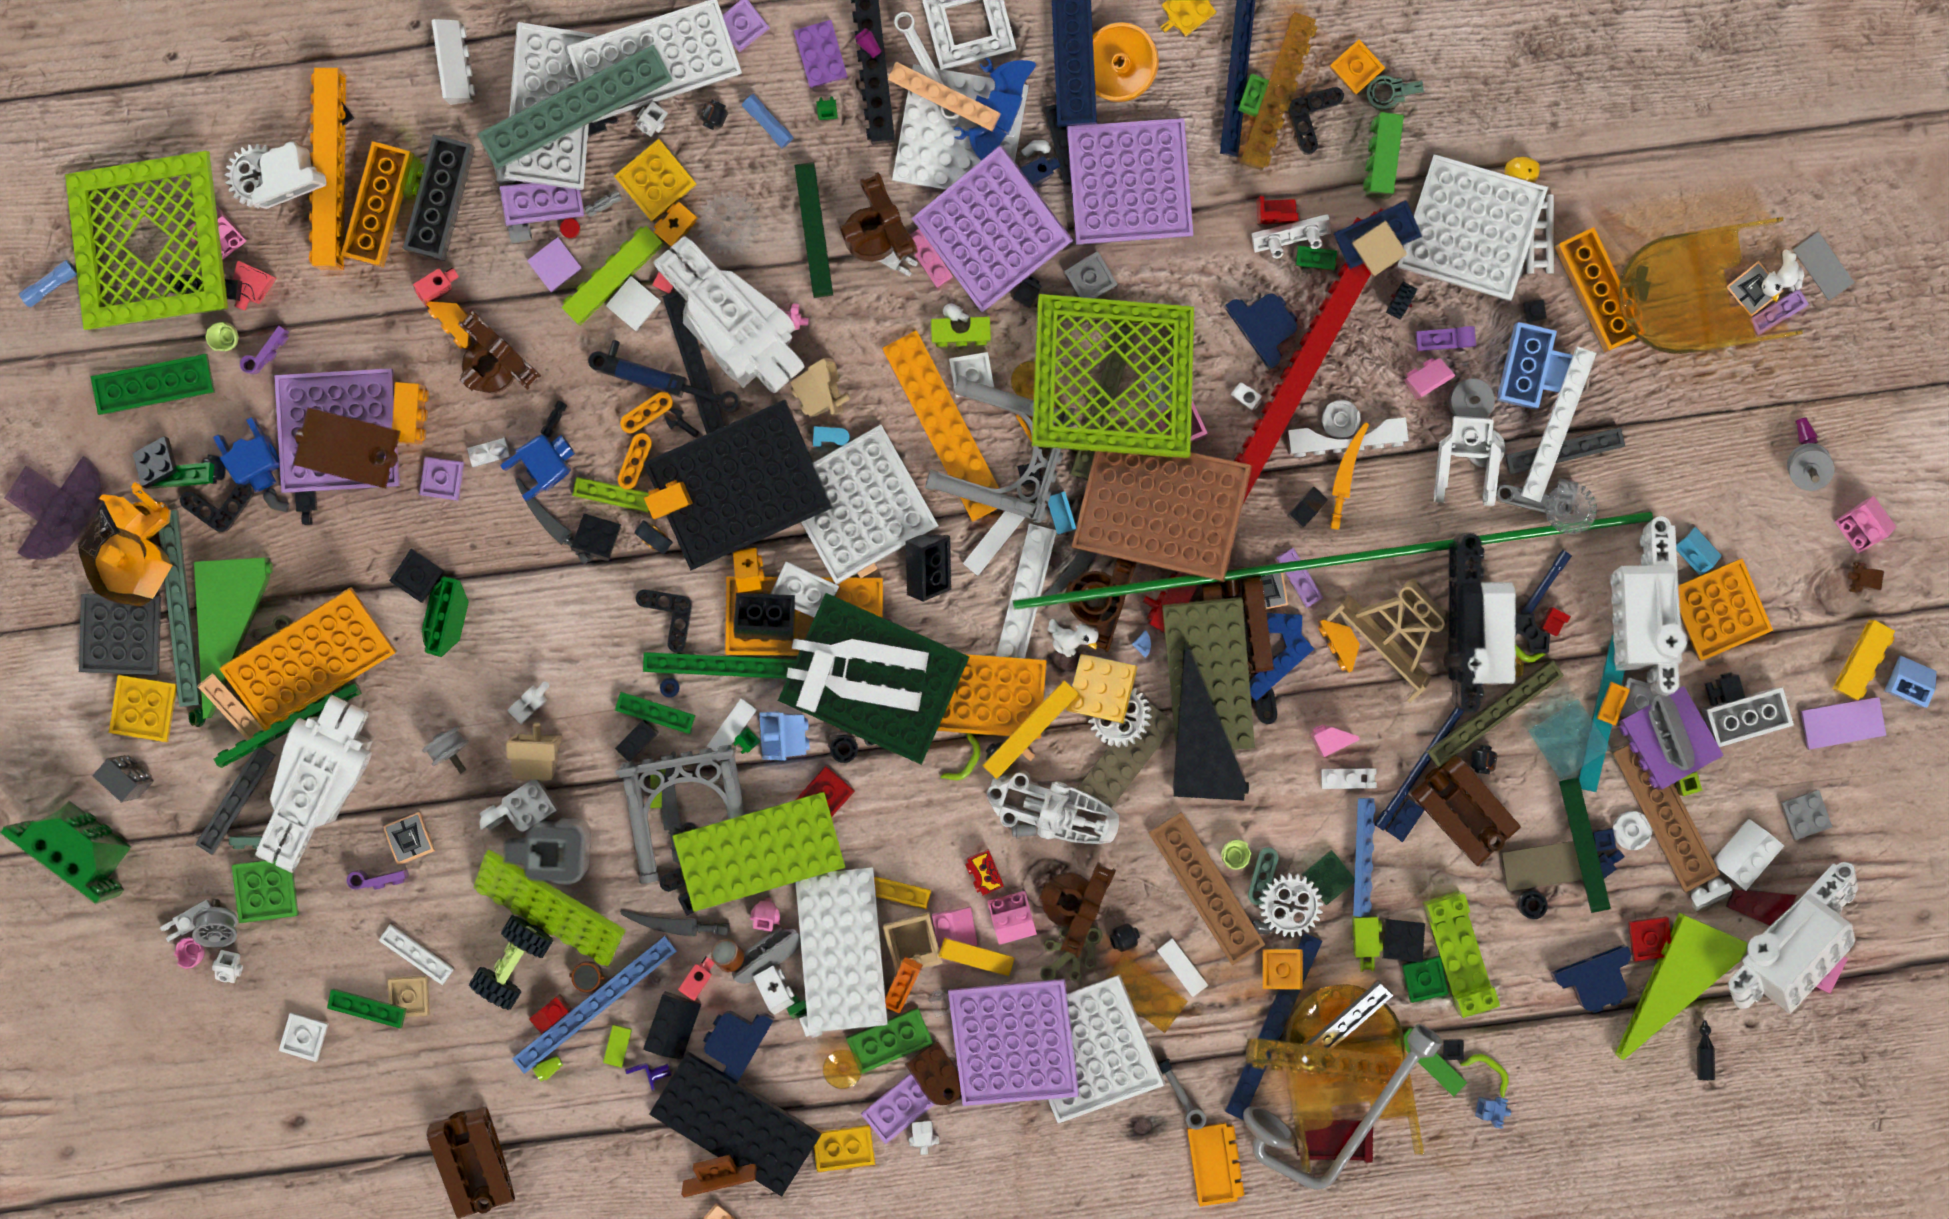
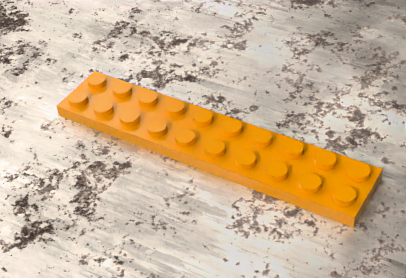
[882,330,999,522]

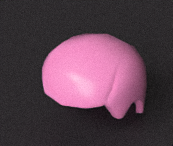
[174,937,205,969]

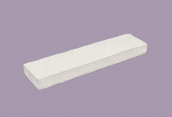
[963,511,1025,576]
[378,924,455,985]

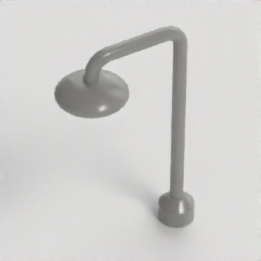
[1243,1024,1443,1190]

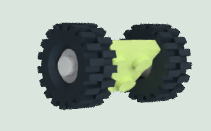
[469,915,553,1010]

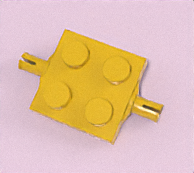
[1160,0,1216,37]

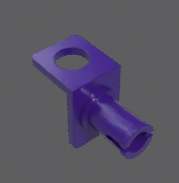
[625,1063,671,1090]

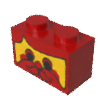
[965,849,1004,896]

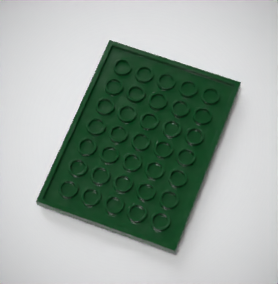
[778,593,970,765]

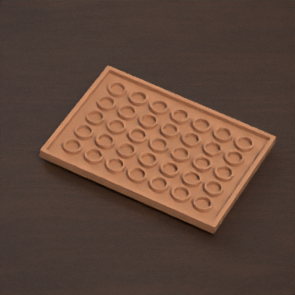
[1071,451,1252,582]

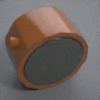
[711,939,745,973]
[569,961,605,992]

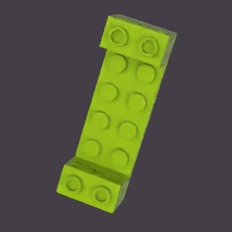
[1423,890,1501,1018]

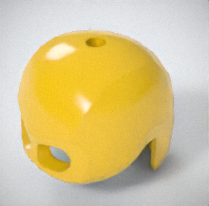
[1505,157,1540,183]

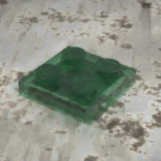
[1301,850,1355,905]

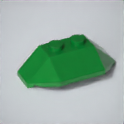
[421,576,469,657]

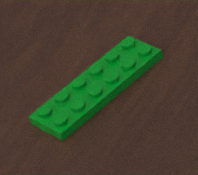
[90,354,215,415]

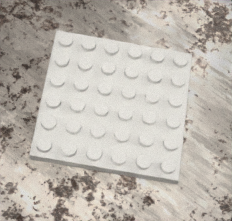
[892,64,1029,190]
[1397,154,1548,301]
[801,425,939,585]
[1048,974,1166,1123]

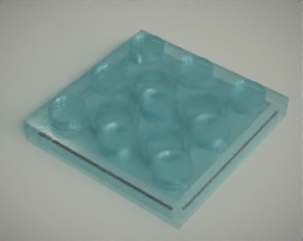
[1528,699,1611,780]

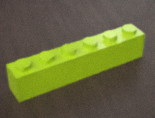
[561,226,664,326]

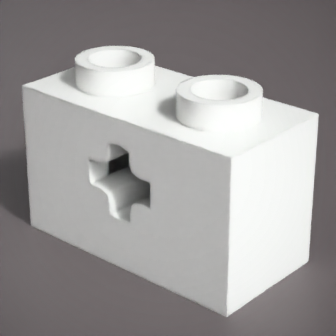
[753,966,795,1015]

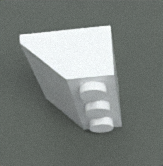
[1713,819,1784,891]

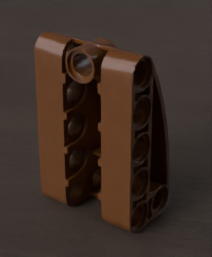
[293,407,401,489]
[1201,576,1274,675]
[1411,755,1521,867]
[427,1107,515,1219]

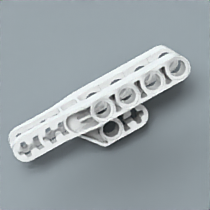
[786,639,929,711]

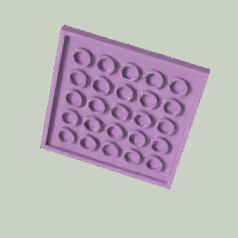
[1067,118,1193,245]
[911,145,1073,312]
[274,369,400,493]
[948,979,1080,1106]

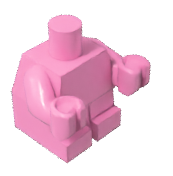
[778,303,809,330]
[750,897,781,932]

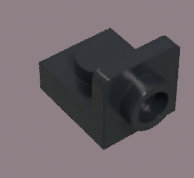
[1013,276,1042,309]

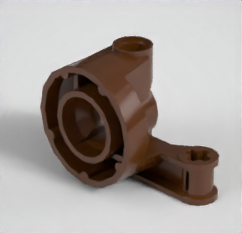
[840,172,918,262]
[458,309,541,394]
[1065,558,1137,653]
[1039,862,1116,958]

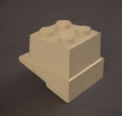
[790,358,851,417]
[506,723,562,781]
[883,913,943,974]

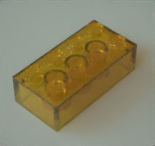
[1104,953,1188,1033]

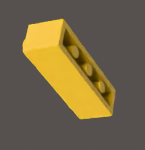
[1832,620,1895,701]

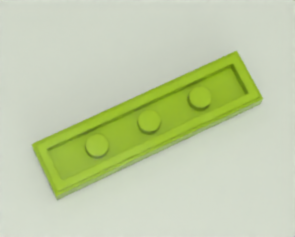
[572,477,649,513]

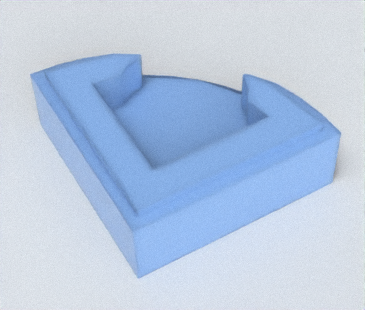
[1132,630,1151,658]

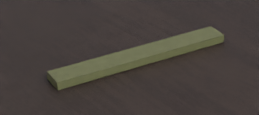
[1070,326,1136,480]
[1426,659,1564,768]

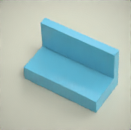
[1048,491,1076,535]
[1676,527,1722,576]

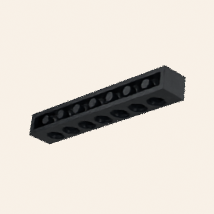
[851,0,895,145]

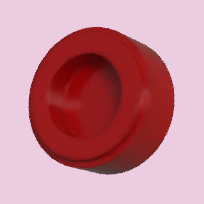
[560,218,581,239]

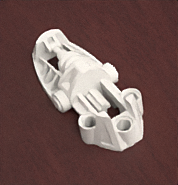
[987,770,1119,844]

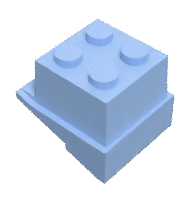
[759,711,810,761]

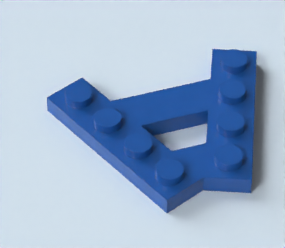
[1249,613,1314,701]

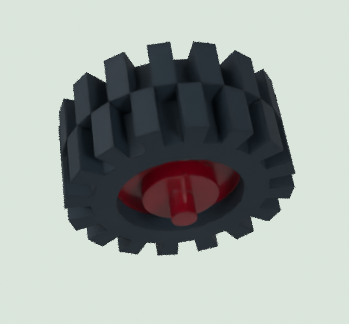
[1386,281,1417,320]

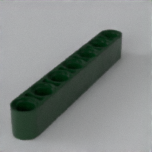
[795,162,833,298]
[1559,777,1611,914]

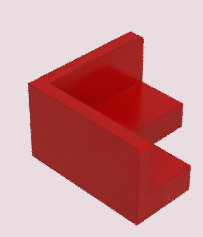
[1256,196,1298,225]

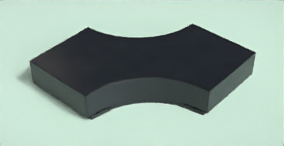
[1515,612,1550,653]

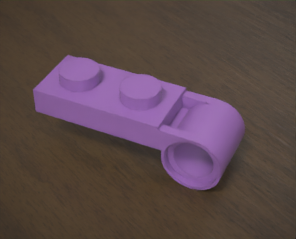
[240,325,289,375]
[1415,326,1476,351]
[346,869,409,890]

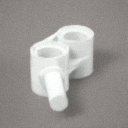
[507,681,549,725]

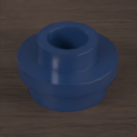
[660,678,680,698]

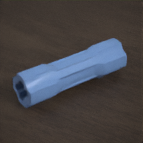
[742,94,794,149]
[19,260,77,308]

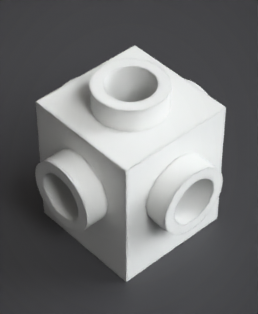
[635,101,668,137]
[212,950,243,983]

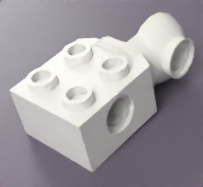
[480,780,559,832]

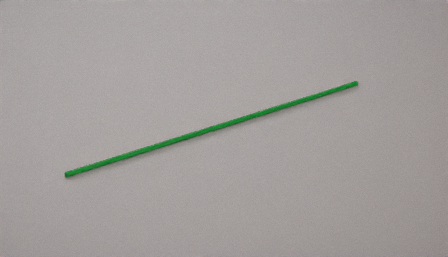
[1013,512,1653,610]

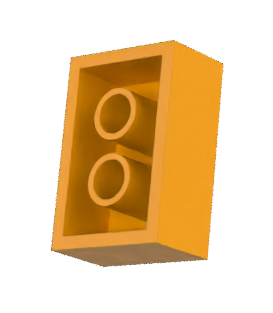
[392,382,429,445]

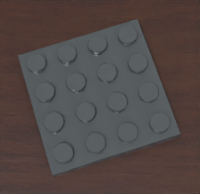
[79,594,162,675]

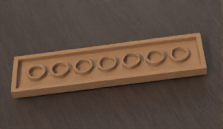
[1612,744,1720,893]
[1148,812,1265,966]

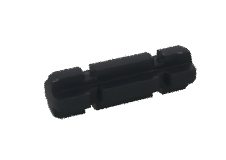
[541,400,567,437]

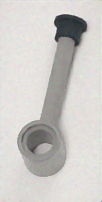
[1158,1058,1206,1130]

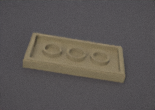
[1501,841,1583,891]

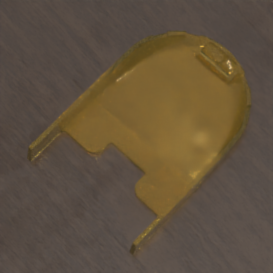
[1619,217,1803,354]
[1285,984,1424,1173]

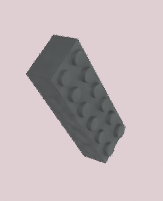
[403,134,475,261]

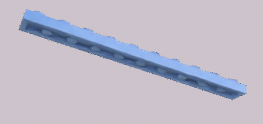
[512,935,678,1074]

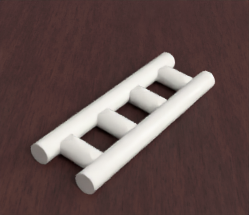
[1526,195,1554,274]

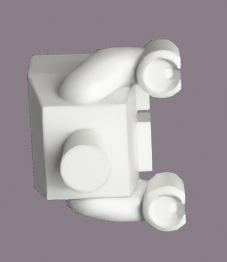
[909,1121,939,1155]

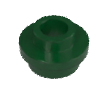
[189,708,206,727]

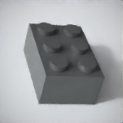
[92,755,154,803]

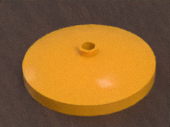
[1093,22,1159,102]

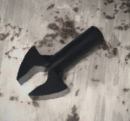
[665,409,699,437]

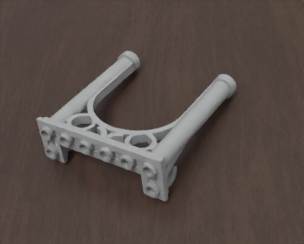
[925,375,1076,523]
[616,745,745,884]

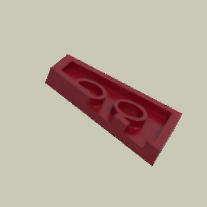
[1725,889,1797,926]

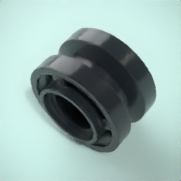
[830,735,858,763]
[1517,890,1548,919]

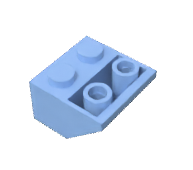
[1884,655,1937,708]

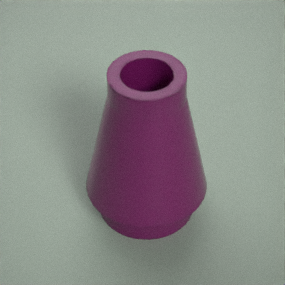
[854,28,882,58]
[1795,417,1818,445]

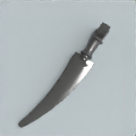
[516,478,594,564]
[1042,550,1097,596]
[662,751,682,862]
[621,910,730,936]

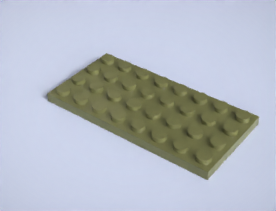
[1162,597,1255,750]

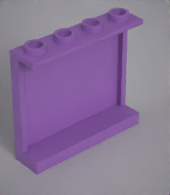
[1619,686,1724,790]

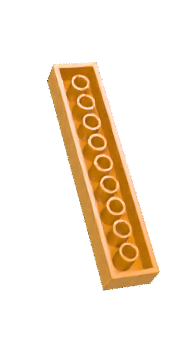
[309,68,346,270]

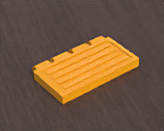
[1187,1122,1245,1207]

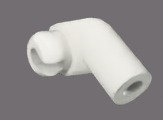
[1021,140,1051,158]

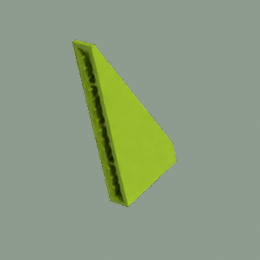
[1615,912,1748,1060]

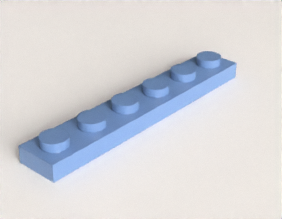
[1353,798,1376,917]

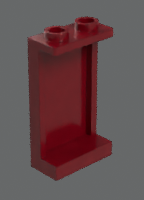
[1297,1119,1373,1163]

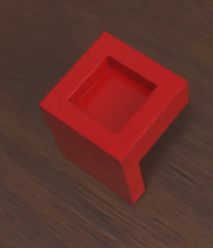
[1539,607,1571,636]

